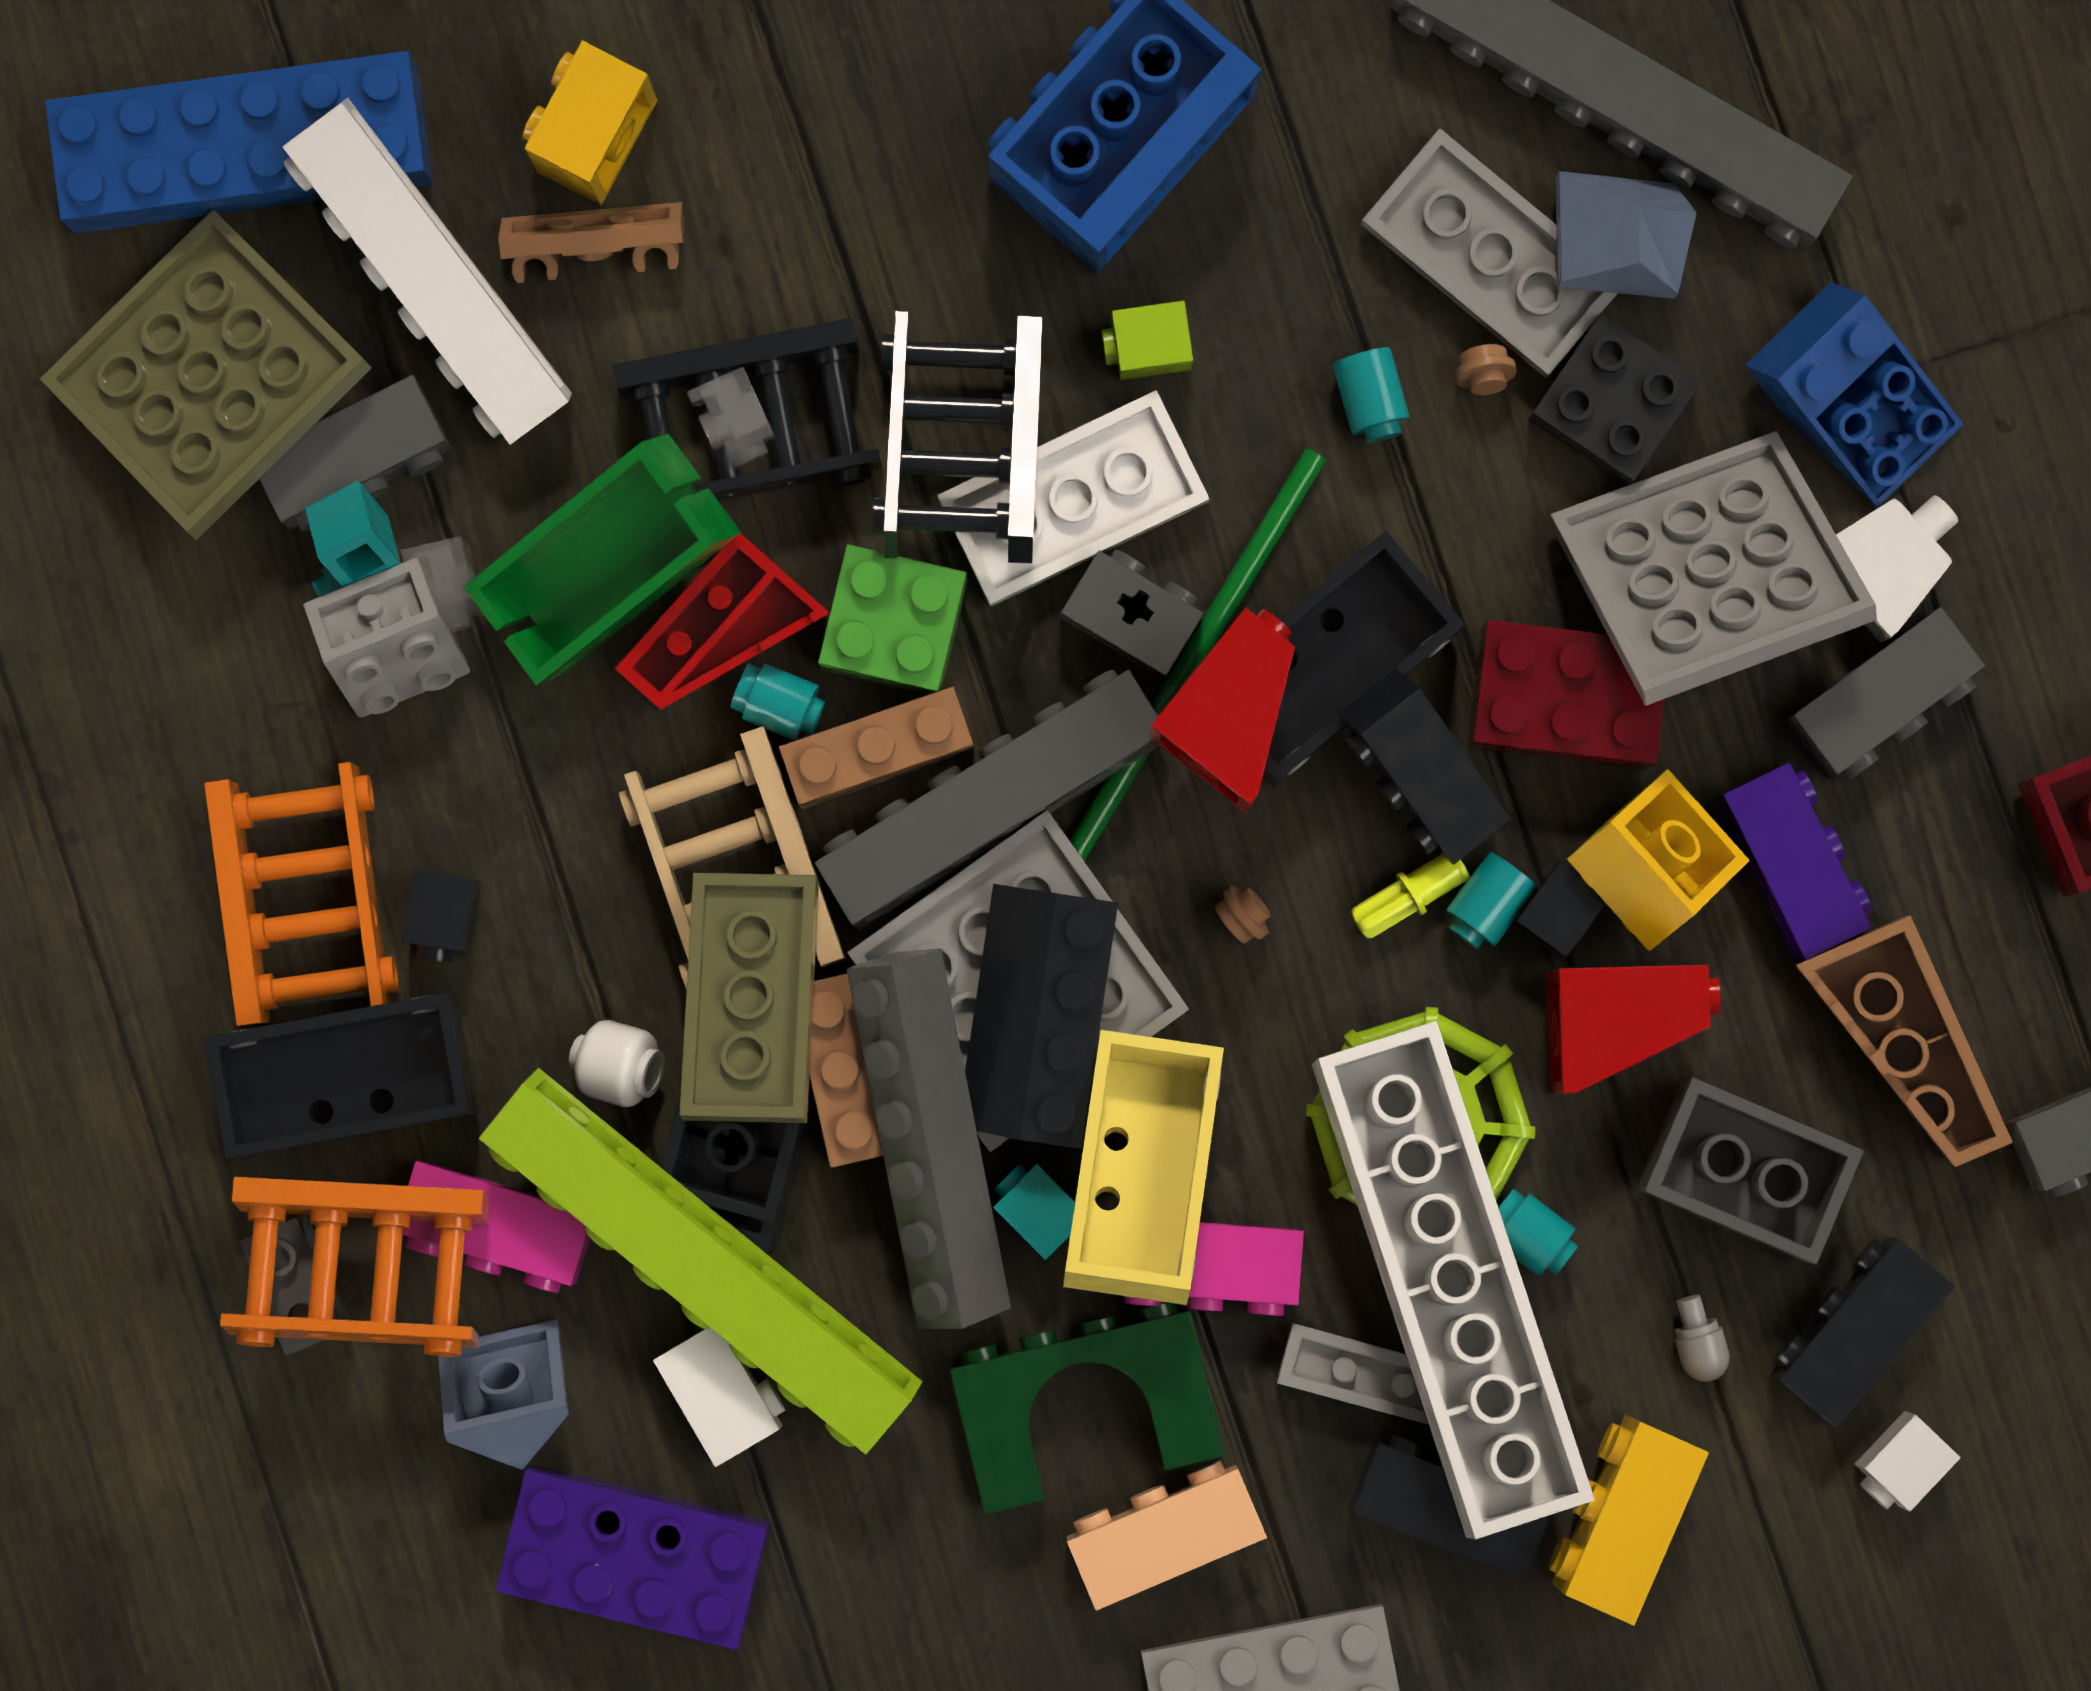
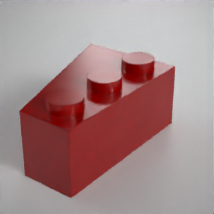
[615,533,829,710]

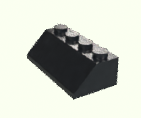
[965,884,1118,1149]

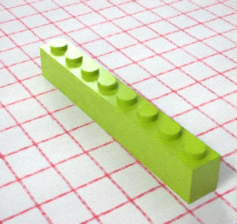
[479,1068,923,1455]

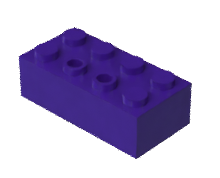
[496,1465,771,1650]

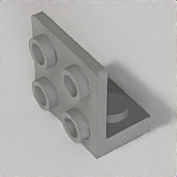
[303,557,470,717]

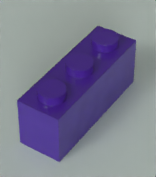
[1715,762,1873,962]

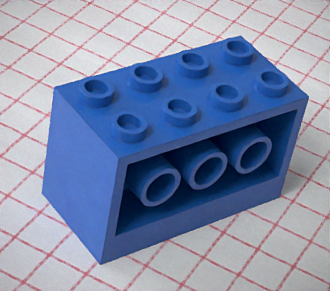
[987,0,1262,274]

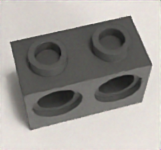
[239,1216,350,1356]

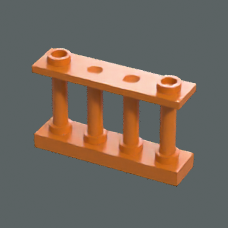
[204,762,399,1027]
[220,1177,490,1357]

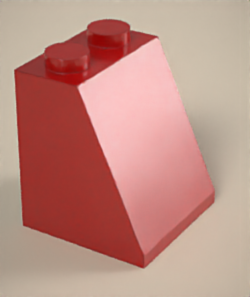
[1149,607,1295,814]
[1546,964,1721,1094]

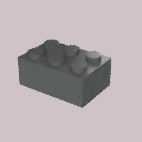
[1636,1077,1864,1265]

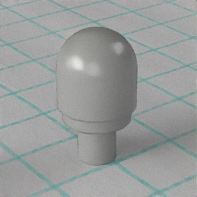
[1675,1295,1730,1382]

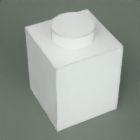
[1855,1411,1961,1511]

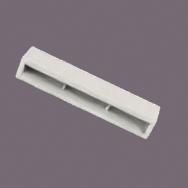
[283,98,572,445]

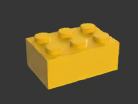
[1548,1415,1709,1626]

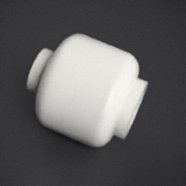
[569,1020,665,1107]

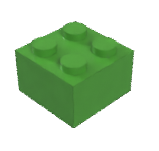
[818,544,968,695]

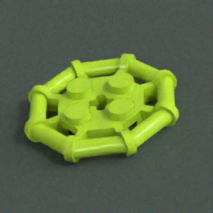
[1306,1006,1536,1207]

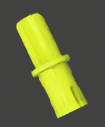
[1351,855,1470,939]

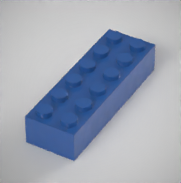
[45,51,433,234]

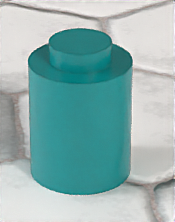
[1332,347,1410,443]
[1445,852,1539,949]

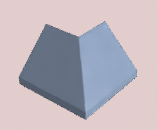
[1556,171,1696,299]
[438,1319,569,1470]

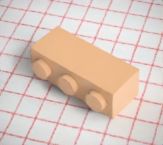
[1067,1460,1267,1611]

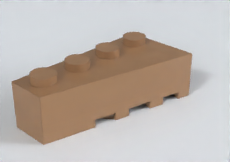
[1794,915,2013,1167]

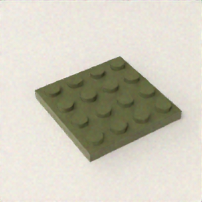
[40,209,372,540]

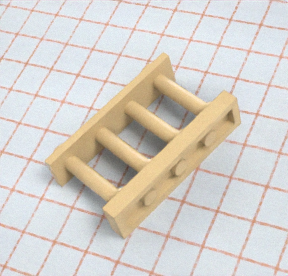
[619,726,846,990]

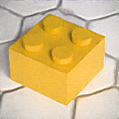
[522,40,657,206]
[1567,769,1750,951]

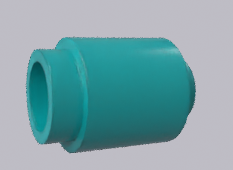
[731,663,826,741]
[1499,1188,1578,1277]

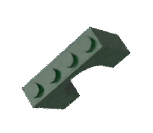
[950,1302,1225,1514]

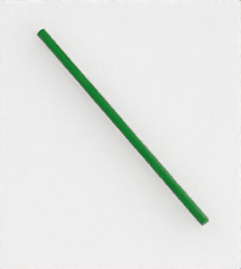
[1069,448,1326,861]

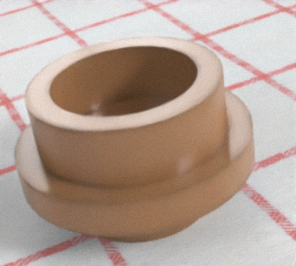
[1455,344,1517,395]
[1215,885,1271,944]

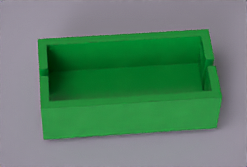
[464,433,741,686]

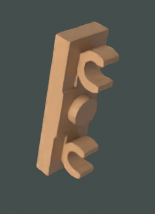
[498,202,684,283]

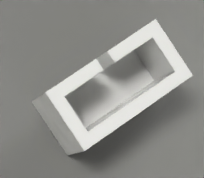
[653,1328,786,1467]

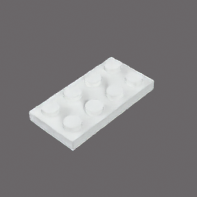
[937,390,1209,607]

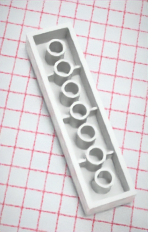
[1312,1021,1595,1539]

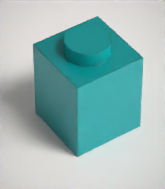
[305,480,401,587]
[993,1164,1075,1260]

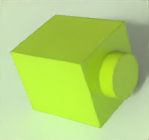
[1101,301,1193,380]

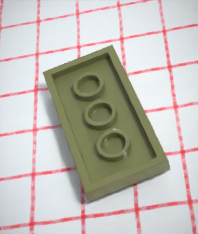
[680,873,819,1123]

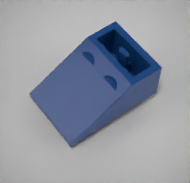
[1744,282,1963,508]

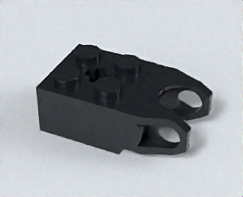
[661,1093,816,1256]

